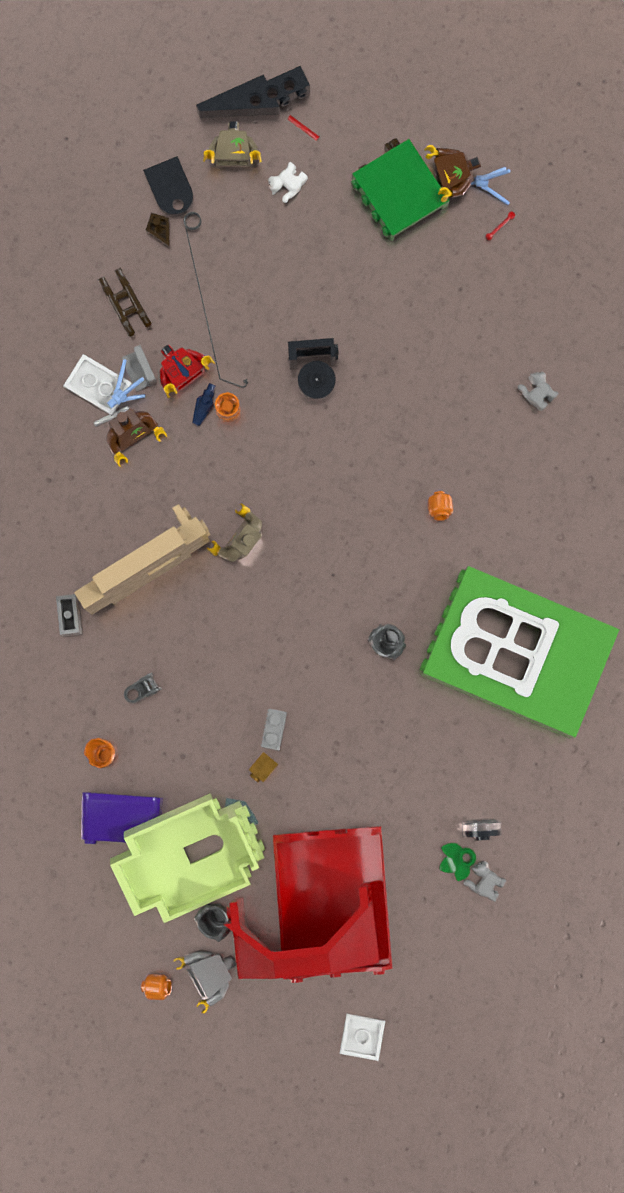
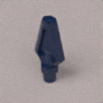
[192,383,216,426]

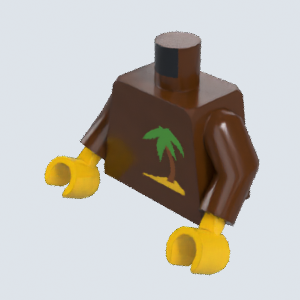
[424,145,481,202]
[106,408,167,467]

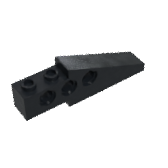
[196,65,310,118]

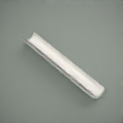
[93,406,129,427]

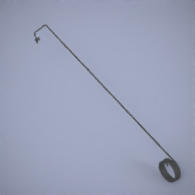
[183,212,248,388]

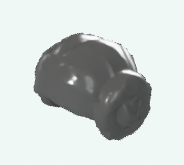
[368,624,406,661]
[194,904,231,942]

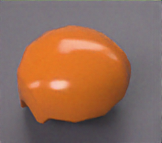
[84,738,115,768]

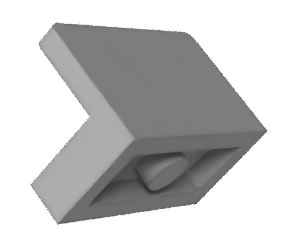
[122,345,157,392]

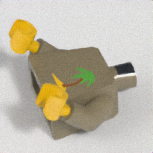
[203,121,262,166]
[207,503,262,562]

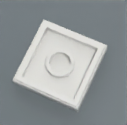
[340,1013,385,1061]

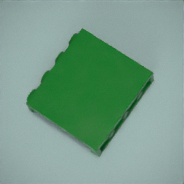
[351,139,450,241]

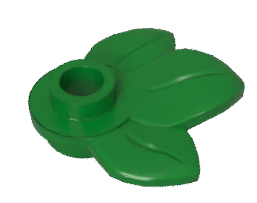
[439,843,476,881]

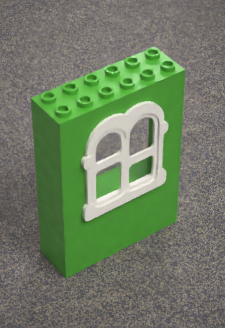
[419,566,620,739]

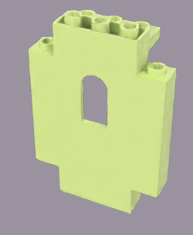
[110,793,266,923]

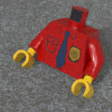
[159,345,215,398]

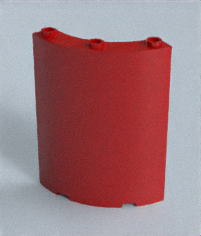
[273,826,392,983]

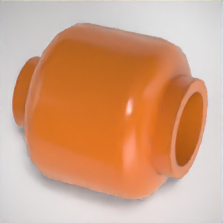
[428,491,453,521]
[141,974,172,1000]

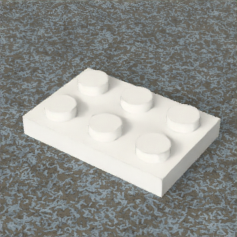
[63,354,132,416]

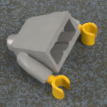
[173,951,236,1013]

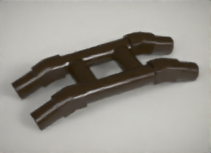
[98,267,152,337]

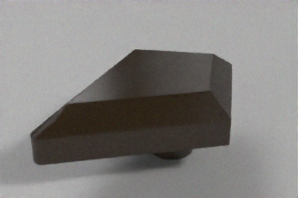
[146,213,170,246]

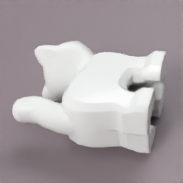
[268,162,308,203]

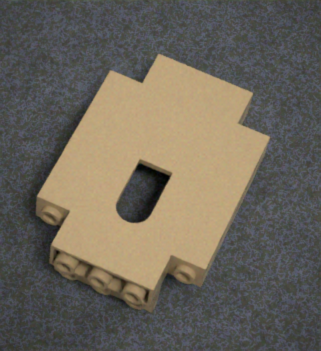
[74,504,210,615]

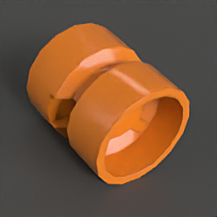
[215,392,241,422]

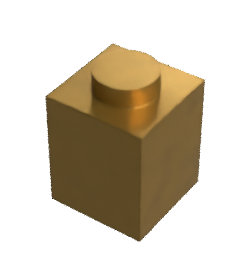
[249,752,279,783]

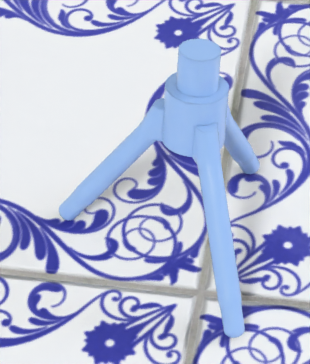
[471,167,511,205]
[107,359,145,408]

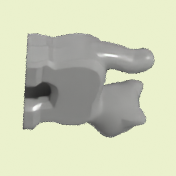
[518,372,559,411]
[464,861,506,902]

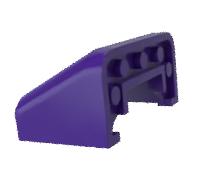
[81,792,163,844]

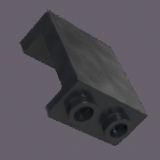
[288,338,339,369]

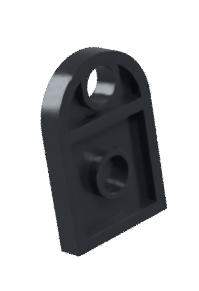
[143,156,194,217]

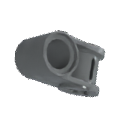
[124,672,162,704]

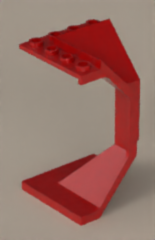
[224,882,380,979]

